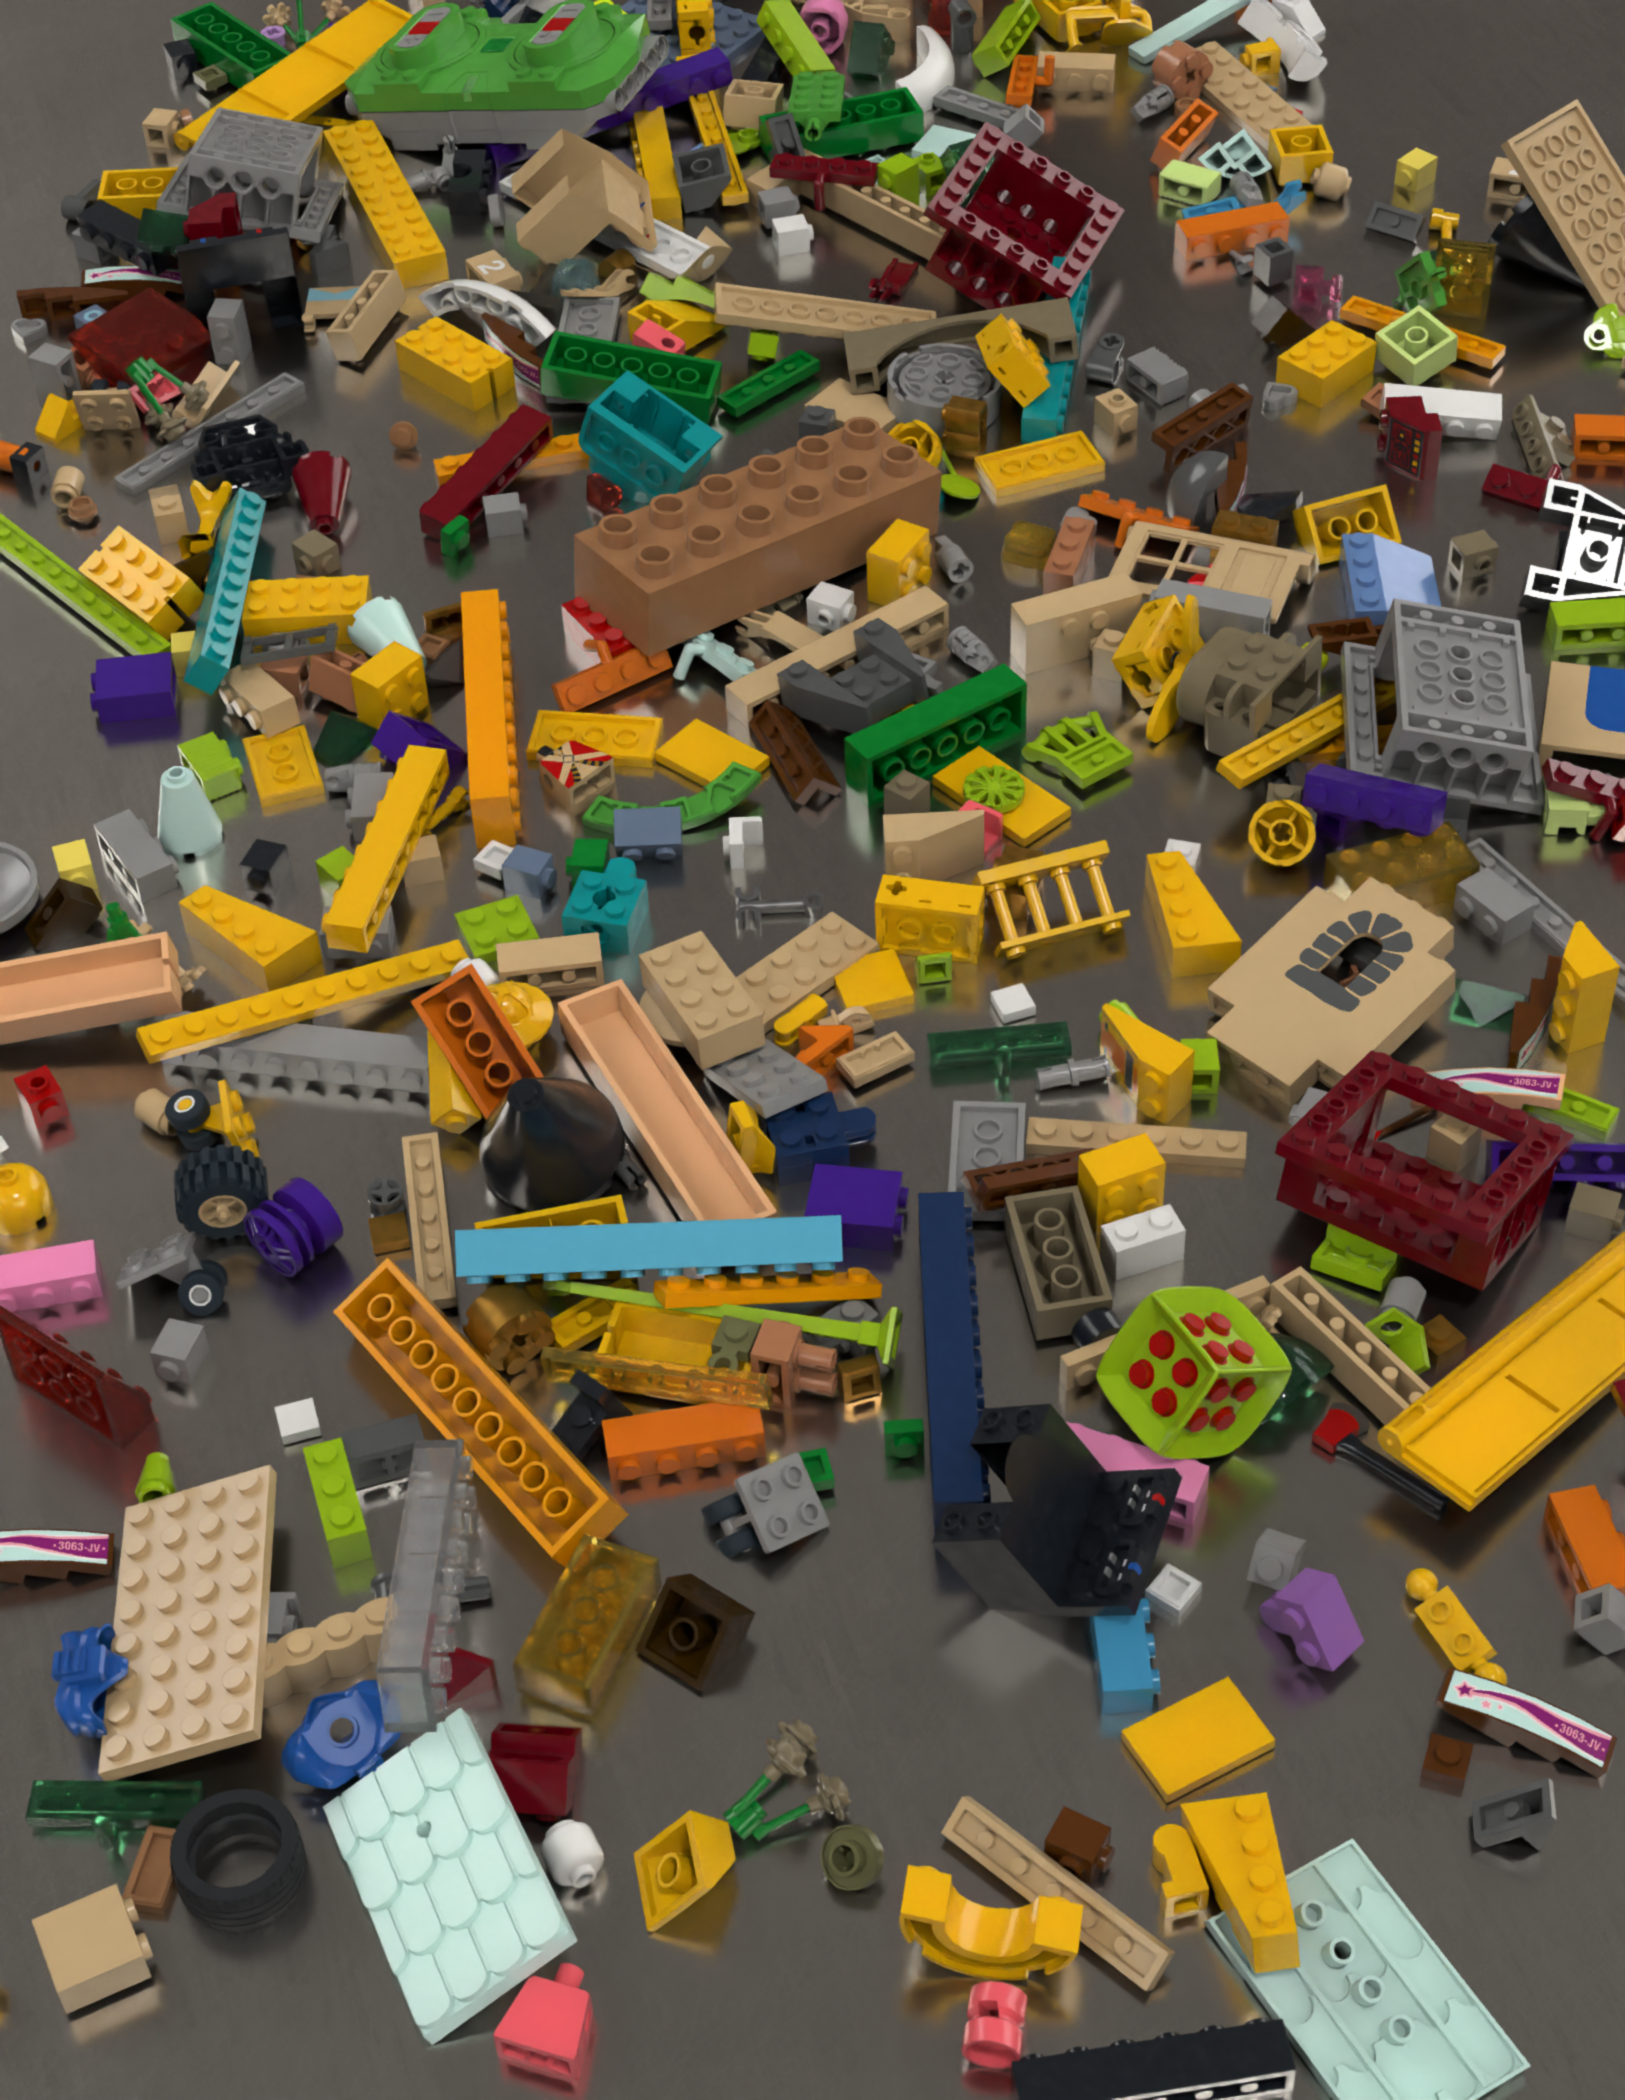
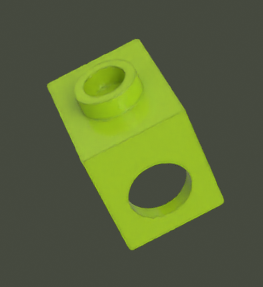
[1365,1307,1430,1375]

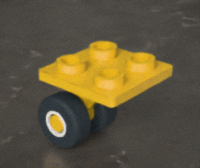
[165,1079,259,1157]

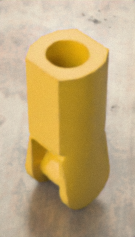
[773,994,828,1048]

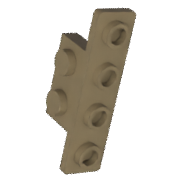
[1512,394,1576,479]

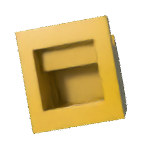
[1152,1824,1209,1918]

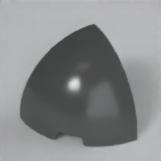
[1165,451,1228,527]

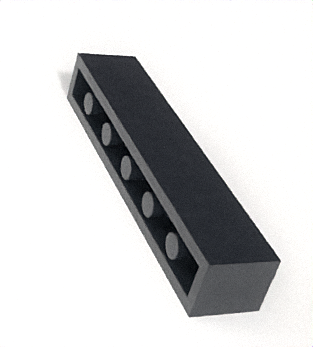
[1011,2018,1296,2100]

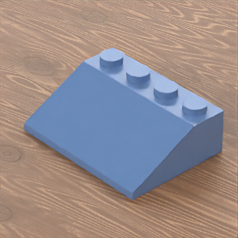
[1339,532,1441,626]

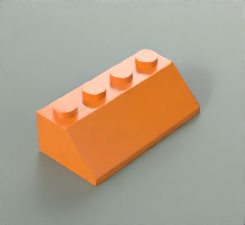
[410,963,544,1121]

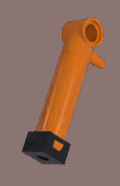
[0,440,49,486]

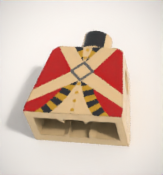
[536,740,616,813]

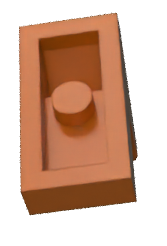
[795,1025,854,1076]

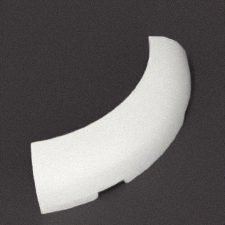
[1237,0,1327,81]
[895,25,955,113]
[418,279,556,347]

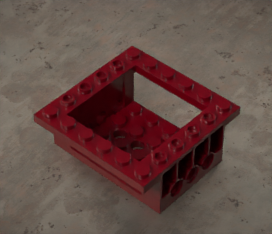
[923,122,1125,310]
[1275,1050,1575,1291]

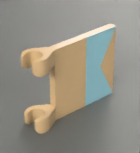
[302,286,360,333]

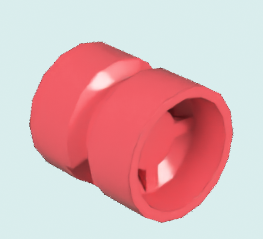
[961,1981,1028,2069]

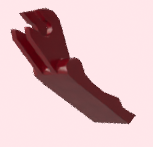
[868,258,919,301]

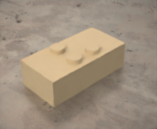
[1010,572,1142,675]

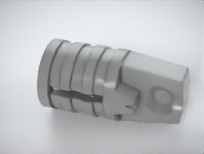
[1130,84,1175,123]
[1230,171,1263,207]
[934,535,974,583]
[946,626,999,673]
[324,762,384,792]

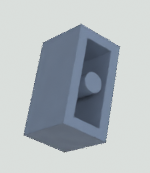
[614,806,683,861]

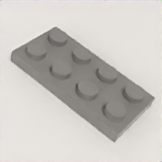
[703,1038,829,1119]
[948,1101,1026,1221]

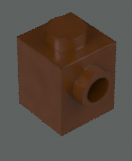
[1044,1806,1115,1884]

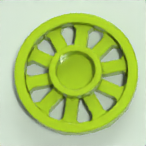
[963,765,1025,813]

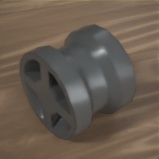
[366,1177,407,1218]

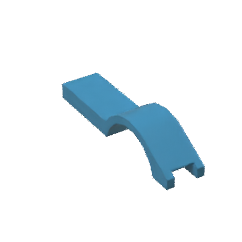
[1182,179,1307,219]

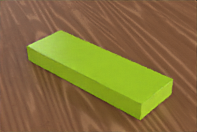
[1522,1087,1620,1141]

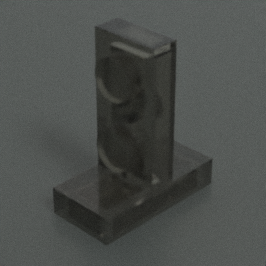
[510,263,563,327]

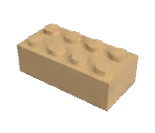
[638,930,766,1070]

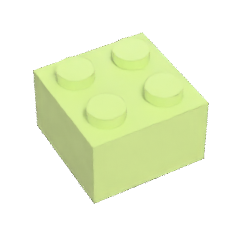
[1375,305,1458,386]

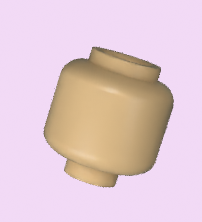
[1309,162,1352,201]

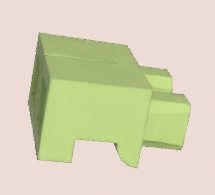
[1542,775,1605,835]

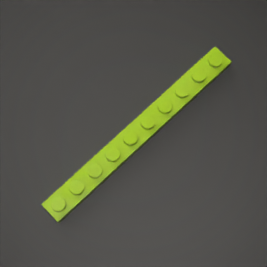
[0,513,171,656]

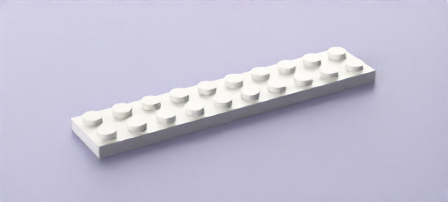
[499,172,715,278]

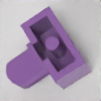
[1259,1567,1364,1672]

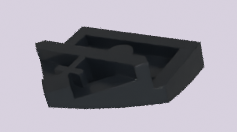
[1237,490,1303,525]

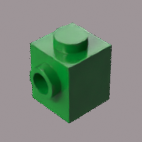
[565,838,610,888]

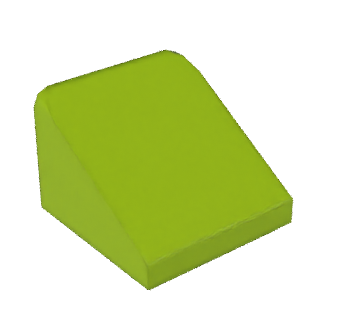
[914,952,952,984]

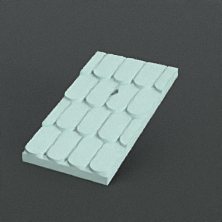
[323,1707,578,2045]
[1204,1838,1531,2100]

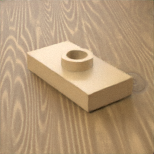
[836,1031,915,1089]

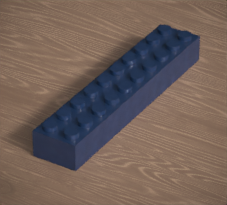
[918,1192,991,1550]

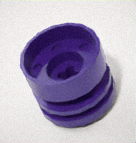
[243,1177,343,1277]

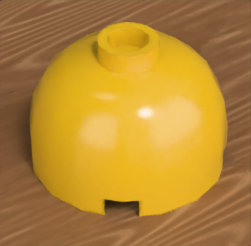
[888,420,943,468]
[1248,800,1316,867]
[0,1162,54,1235]

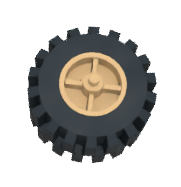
[174,1145,269,1240]

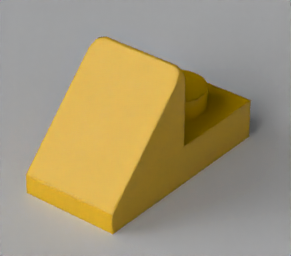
[35,393,83,444]

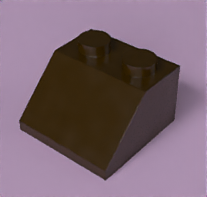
[635,1573,756,1691]

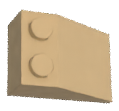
[883,810,984,881]

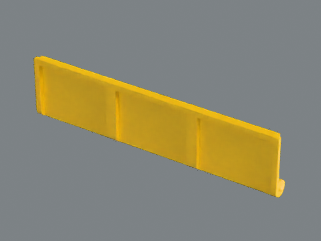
[173,0,413,151]
[1377,1230,1625,1512]

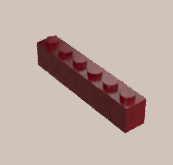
[419,404,553,541]

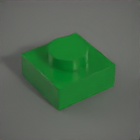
[441,515,470,558]
[883,1418,925,1458]
[787,1447,835,1492]

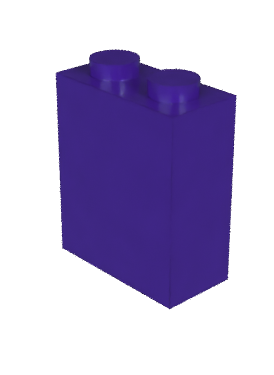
[90,652,177,724]
[804,1164,909,1252]

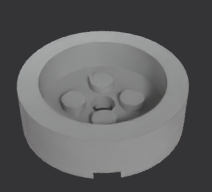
[887,343,1002,437]

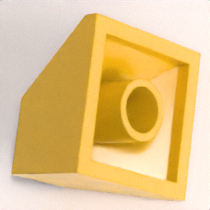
[633,1810,736,1932]

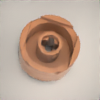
[1151,40,1213,100]

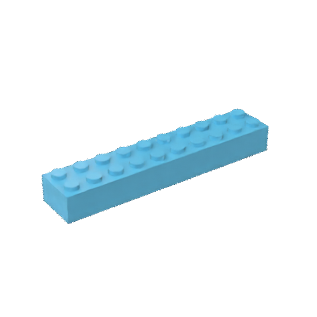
[455,1215,843,1284]

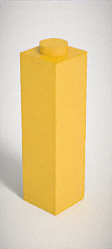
[427,1029,481,1134]

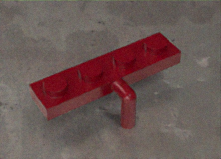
[769,153,879,211]
[1481,463,1606,512]
[1542,758,1625,841]

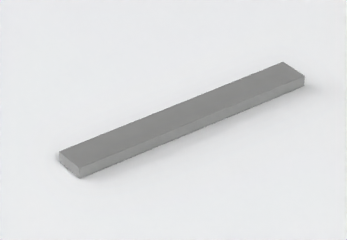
[113,372,305,497]
[1453,838,1625,1012]

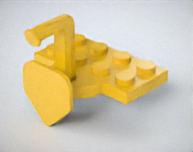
[1065,0,1153,52]

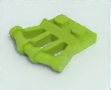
[1022,711,1133,789]

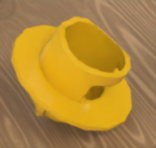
[486,980,554,1049]

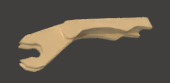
[559,269,635,297]
[735,611,823,651]

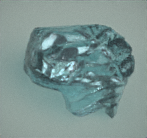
[551,258,600,300]

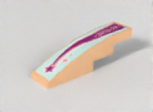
[1411,1067,1566,1110]

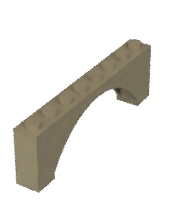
[843,297,1079,395]

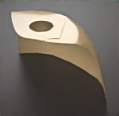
[633,226,733,283]

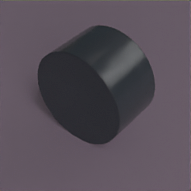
[1071,1307,1123,1348]

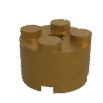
[463,1282,555,1375]

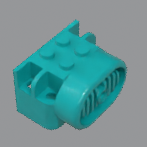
[578,370,723,503]

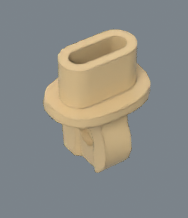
[818,1006,875,1035]

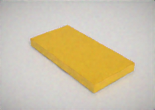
[974,430,1105,498]
[526,710,664,768]
[932,746,1071,848]

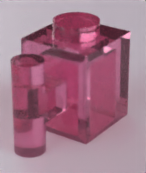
[1293,265,1343,309]

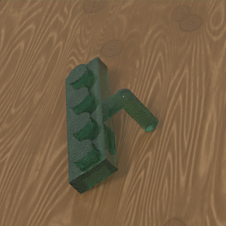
[927,1021,1072,1078]
[25,1780,205,1851]

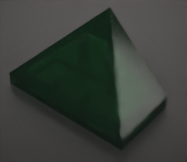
[313,710,378,767]
[1455,978,1528,1027]

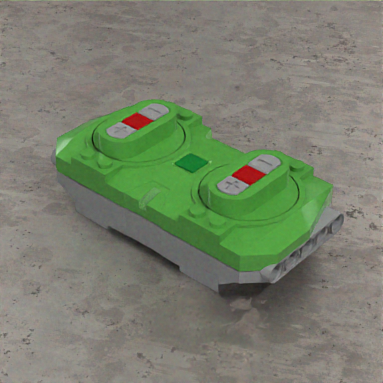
[344,0,669,151]

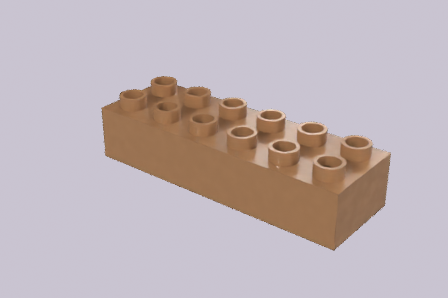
[574,417,942,657]

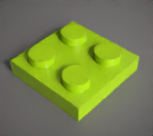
[454,895,540,963]

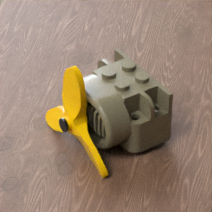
[1146,594,1323,757]

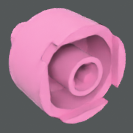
[799,0,849,55]

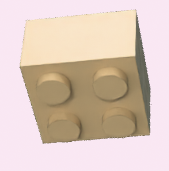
[723,79,784,131]

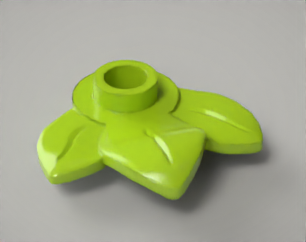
[727,128,761,155]
[1583,303,1625,359]

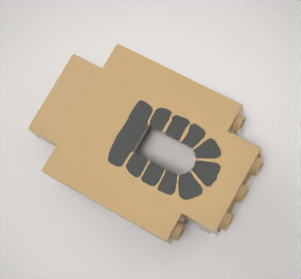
[1207,877,1456,1107]

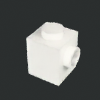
[772,214,814,257]
[806,581,857,631]

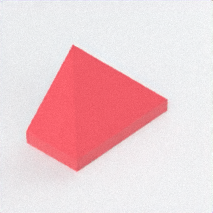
[128,374,182,414]

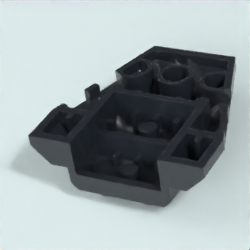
[190,414,310,503]

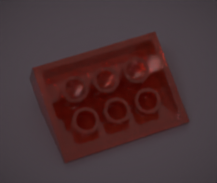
[67,287,211,388]
[0,1305,155,1450]

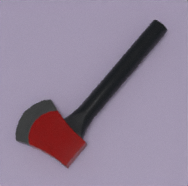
[1311,1402,1449,1512]

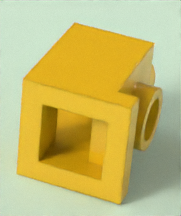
[1239,37,1281,77]

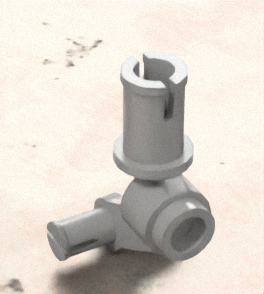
[405,135,458,193]

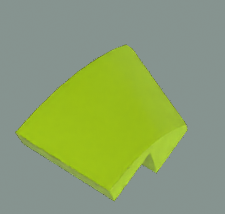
[1310,1223,1402,1292]

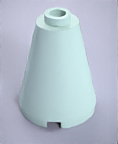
[347,596,427,670]
[157,766,223,858]

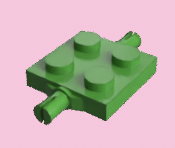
[1392,251,1447,315]

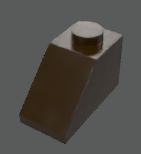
[1250,295,1316,347]
[24,878,103,951]

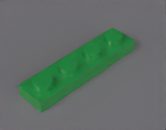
[716,349,820,417]

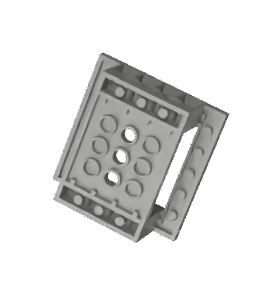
[156,107,344,245]
[1340,598,1545,815]

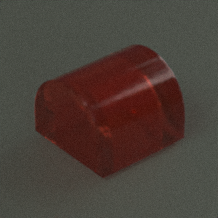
[586,473,623,514]

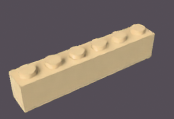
[1269,1266,1430,1425]

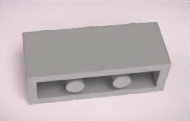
[94,809,179,903]

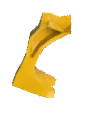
[177,480,232,563]

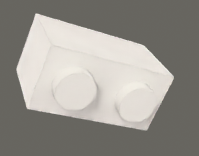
[1100,1204,1186,1281]

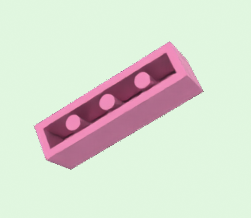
[0,1239,103,1315]
[1065,1421,1210,1527]

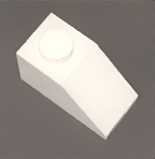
[1272,0,1326,40]

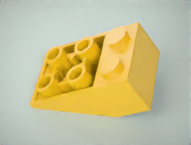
[627,300,726,351]

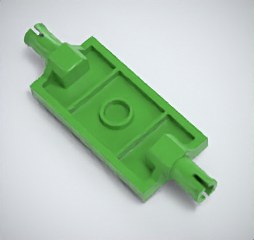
[788,71,845,141]

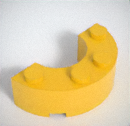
[899,1865,1083,1981]

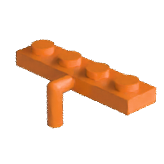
[1006,54,1055,108]
[1078,490,1200,549]
[551,639,673,712]

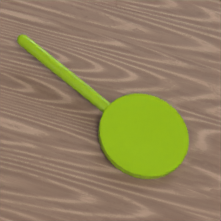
[941,449,981,499]

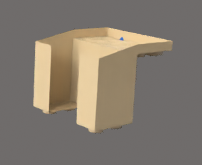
[511,128,657,271]

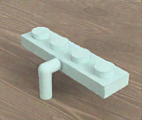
[673,631,757,681]

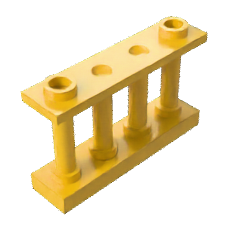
[972,840,1131,960]

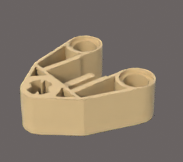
[840,0,914,42]

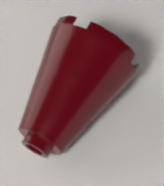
[292,450,352,535]

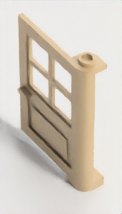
[1108,521,1316,624]

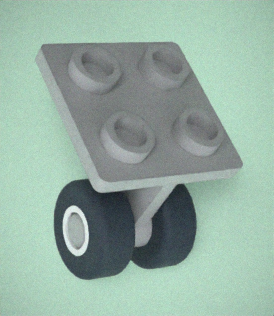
[116,1233,227,1316]
[701,1452,830,1557]

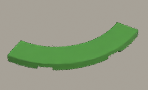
[581,761,762,834]

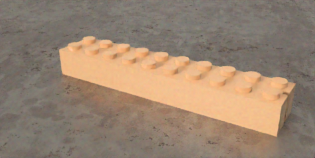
[0,931,182,1045]
[558,979,778,1221]

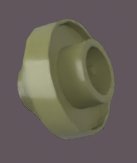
[820,1824,884,1891]

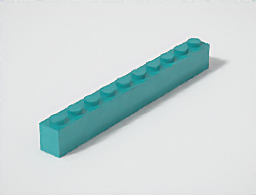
[1021,256,1091,443]
[183,487,266,695]

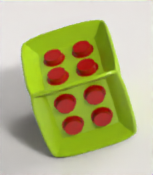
[1096,1286,1292,1460]

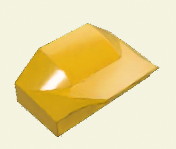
[726,1100,776,1174]

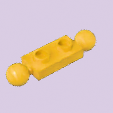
[1405,1568,1507,1685]

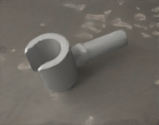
[1229,250,1253,275]

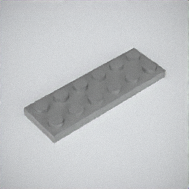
[545,296,621,404]

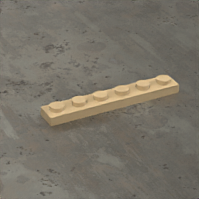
[1026,1117,1247,1169]
[402,1132,458,1309]
[1060,1275,1271,1391]
[941,1796,1175,1992]

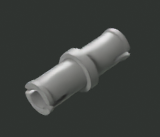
[1035,1054,1110,1091]

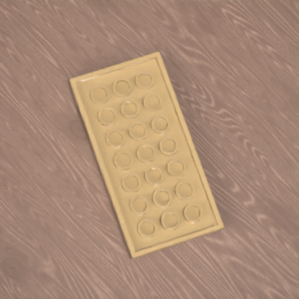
[1500,99,1625,316]
[98,1465,277,1783]

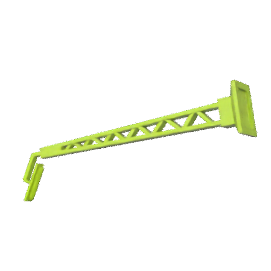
[542,1280,903,1370]

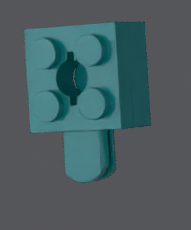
[561,857,649,955]

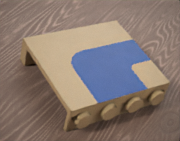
[1539,661,1625,769]

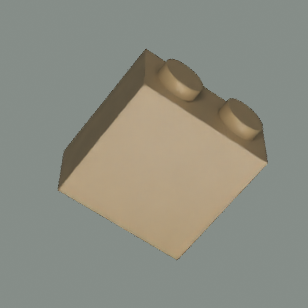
[32,1884,154,2014]

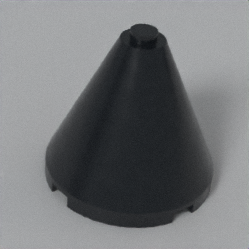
[1487,193,1587,290]
[479,1077,625,1211]

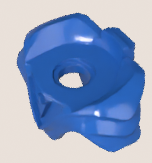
[51,1623,129,1740]
[281,1680,402,1789]

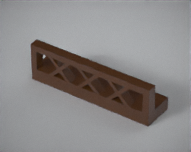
[1151,382,1253,473]
[749,700,842,805]
[961,1148,1093,1212]

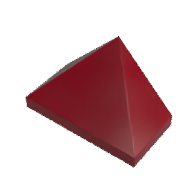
[415,1634,498,1709]

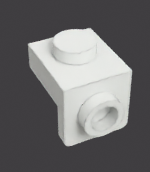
[723,816,764,869]

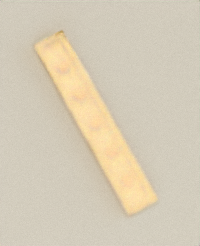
[540,1347,773,1410]

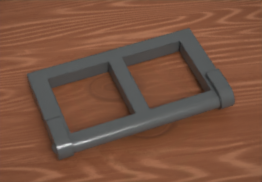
[240,622,339,666]

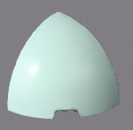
[1198,128,1273,179]

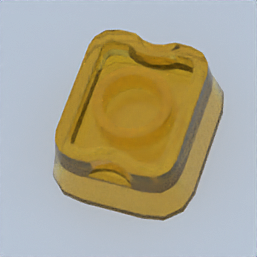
[1000,521,1057,571]

